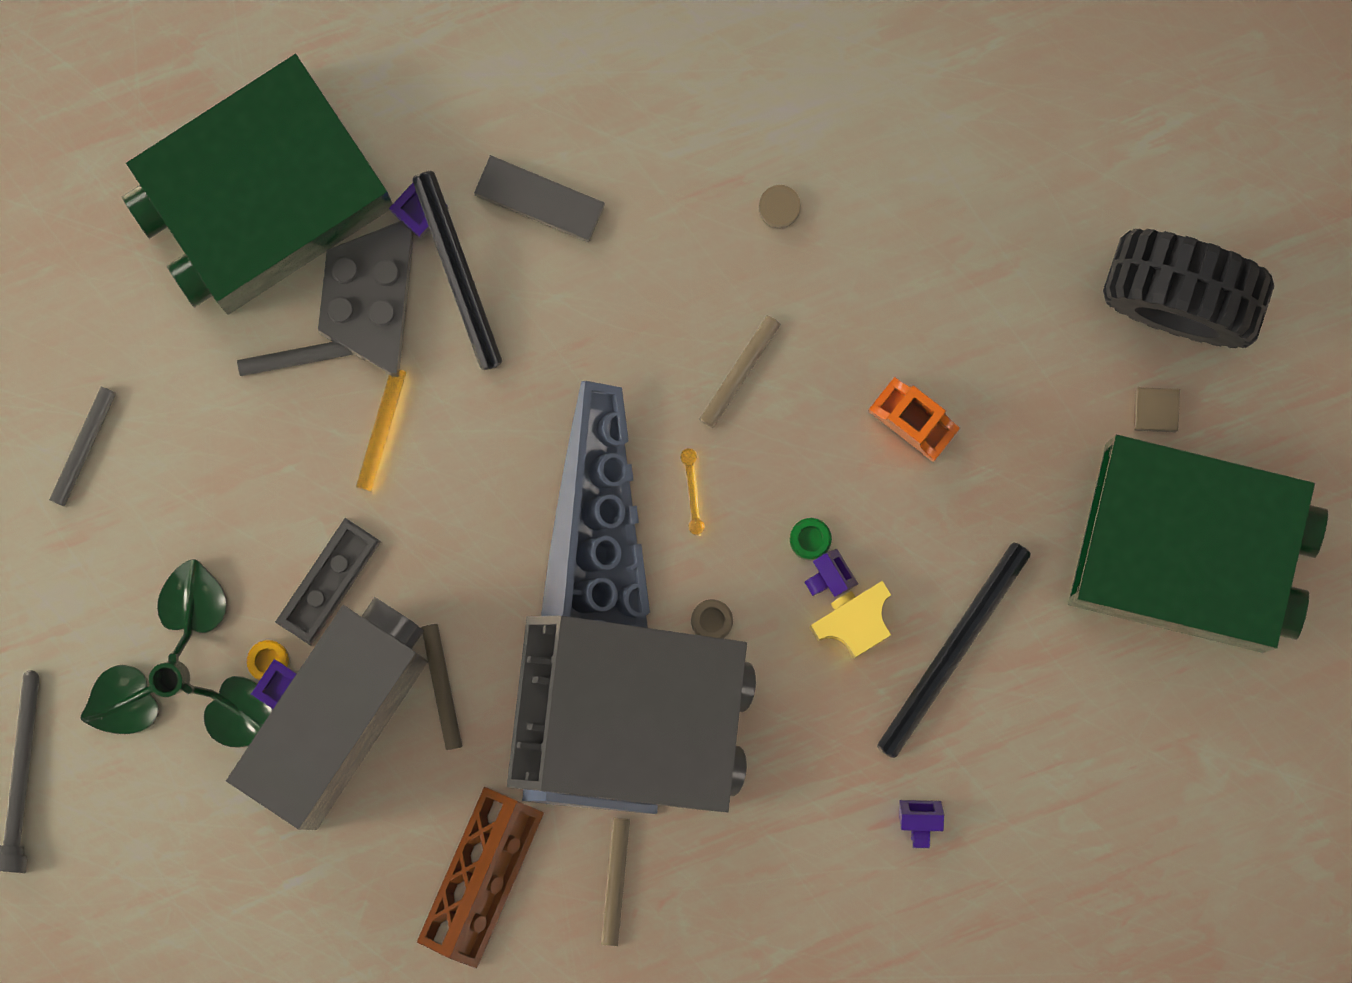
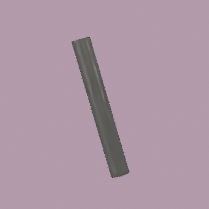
[237,342,354,376]
[49,386,116,507]

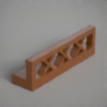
[417,787,544,968]

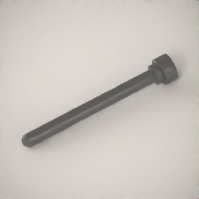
[0,670,39,873]

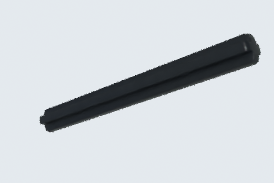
[877,542,1031,758]

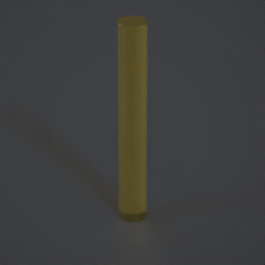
[356,370,407,492]

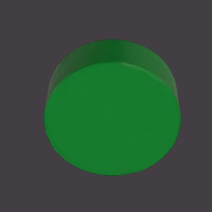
[789,518,832,561]

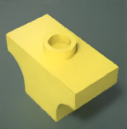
[809,581,891,659]

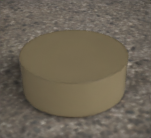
[759,185,801,228]
[691,599,733,639]

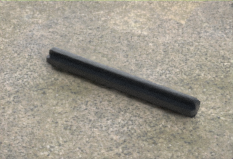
[412,171,502,370]

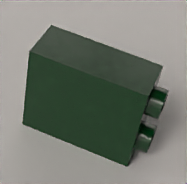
[121,53,393,315]
[1068,434,1328,653]

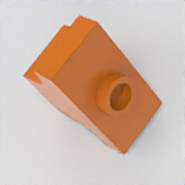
[868,377,960,462]

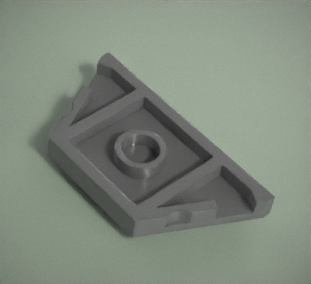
[318,221,414,377]

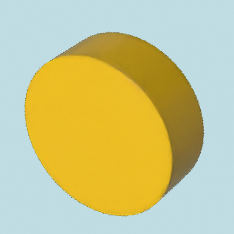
[247,640,290,681]

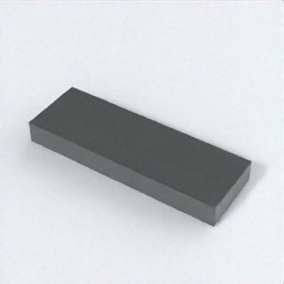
[474,155,605,243]
[275,518,381,646]

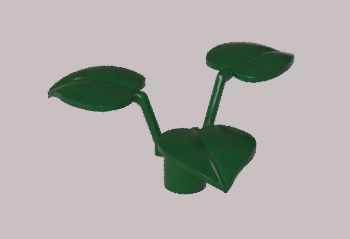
[80,559,273,747]

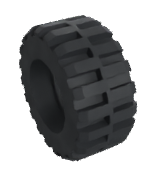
[1103,229,1274,348]

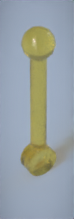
[680,448,705,535]

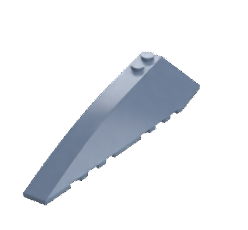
[522,381,658,814]

